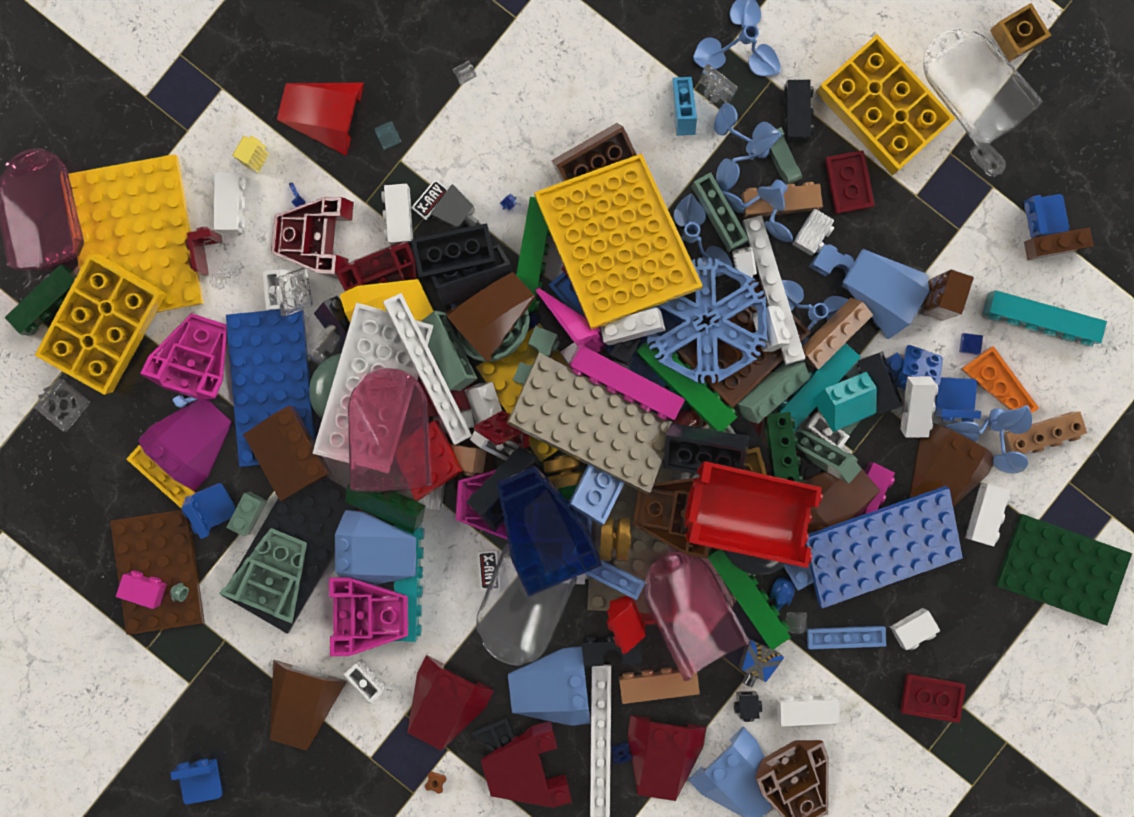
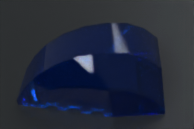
[497,466,602,597]

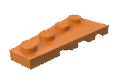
[961,346,1039,414]

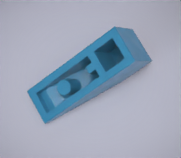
[672,77,697,136]

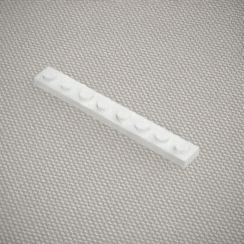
[742,215,805,365]
[383,293,472,445]
[590,664,611,817]

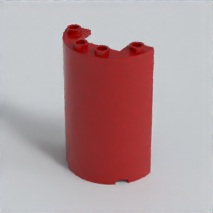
[685,461,823,568]

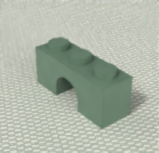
[513,326,560,386]

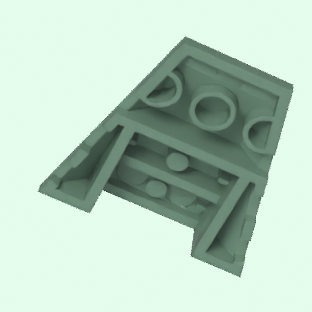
[219,528,307,623]

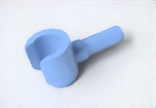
[173,395,198,408]

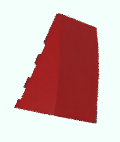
[277,82,364,156]

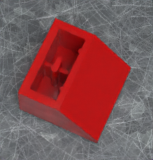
[607,595,645,654]

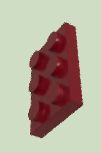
[825,150,875,215]
[900,673,966,723]

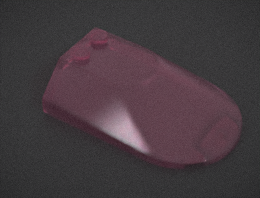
[0,148,85,270]
[348,368,432,492]
[645,551,750,681]

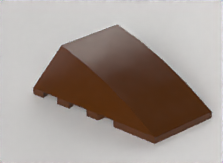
[446,272,536,363]
[270,660,347,751]

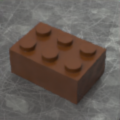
[920,269,974,321]

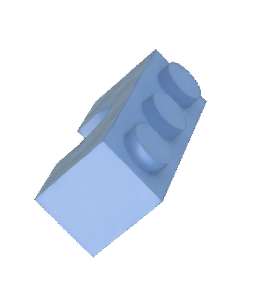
[809,244,854,290]

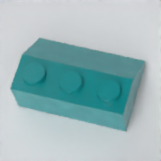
[813,372,877,432]

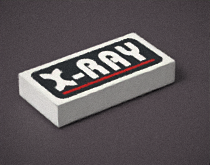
[411,179,448,221]
[478,550,500,590]

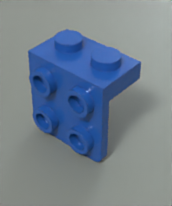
[1024,194,1069,238]
[894,345,943,390]
[934,377,981,422]
[182,483,236,539]
[170,758,223,804]

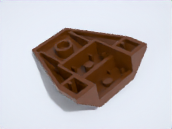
[909,423,995,507]
[803,464,880,533]
[632,477,709,559]
[755,740,829,817]

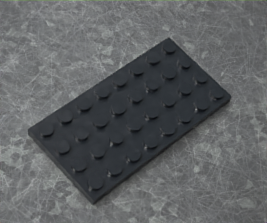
[221,477,359,634]

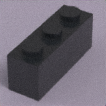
[784,79,814,142]
[857,351,904,415]

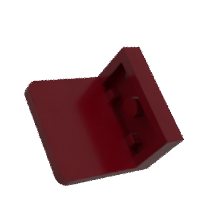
[185,227,223,276]
[474,411,530,449]

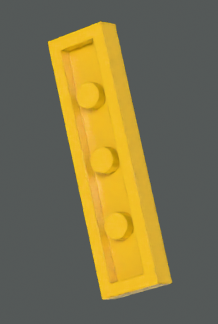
[127,445,195,509]

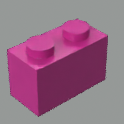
[116,571,167,609]

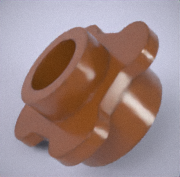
[425,772,446,794]

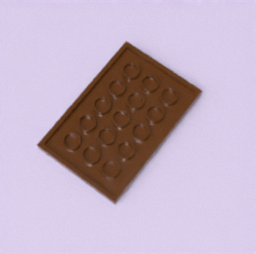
[677,278,811,408]
[110,510,205,635]

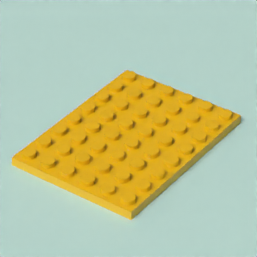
[534,153,703,329]
[63,154,204,313]

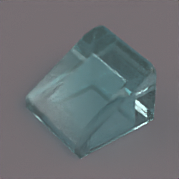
[375,121,401,149]

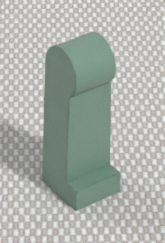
[769,128,802,185]

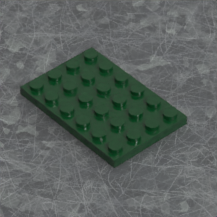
[995,514,1132,626]

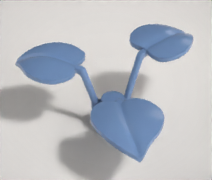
[693,0,781,76]
[714,103,782,192]
[722,180,794,242]
[674,194,732,277]
[782,280,849,364]
[944,405,1032,473]

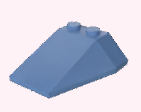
[335,510,416,585]
[508,646,591,726]
[688,726,773,817]

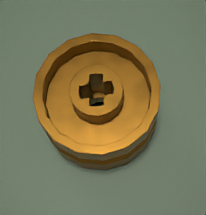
[542,455,585,489]
[600,517,631,562]

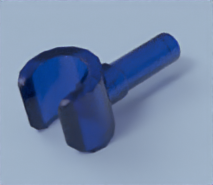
[289,182,306,207]

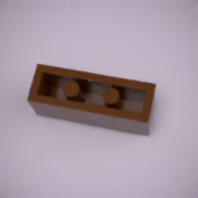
[1024,227,1094,260]

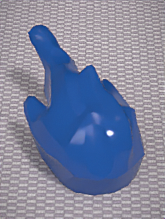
[770,577,795,611]

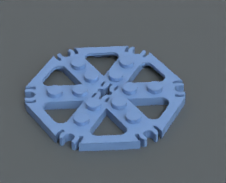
[647,258,767,384]

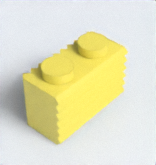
[232,135,269,173]

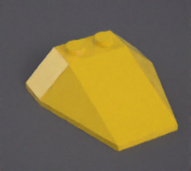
[340,279,433,322]

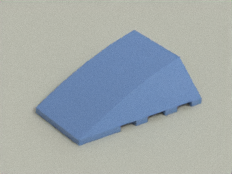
[843,249,929,339]

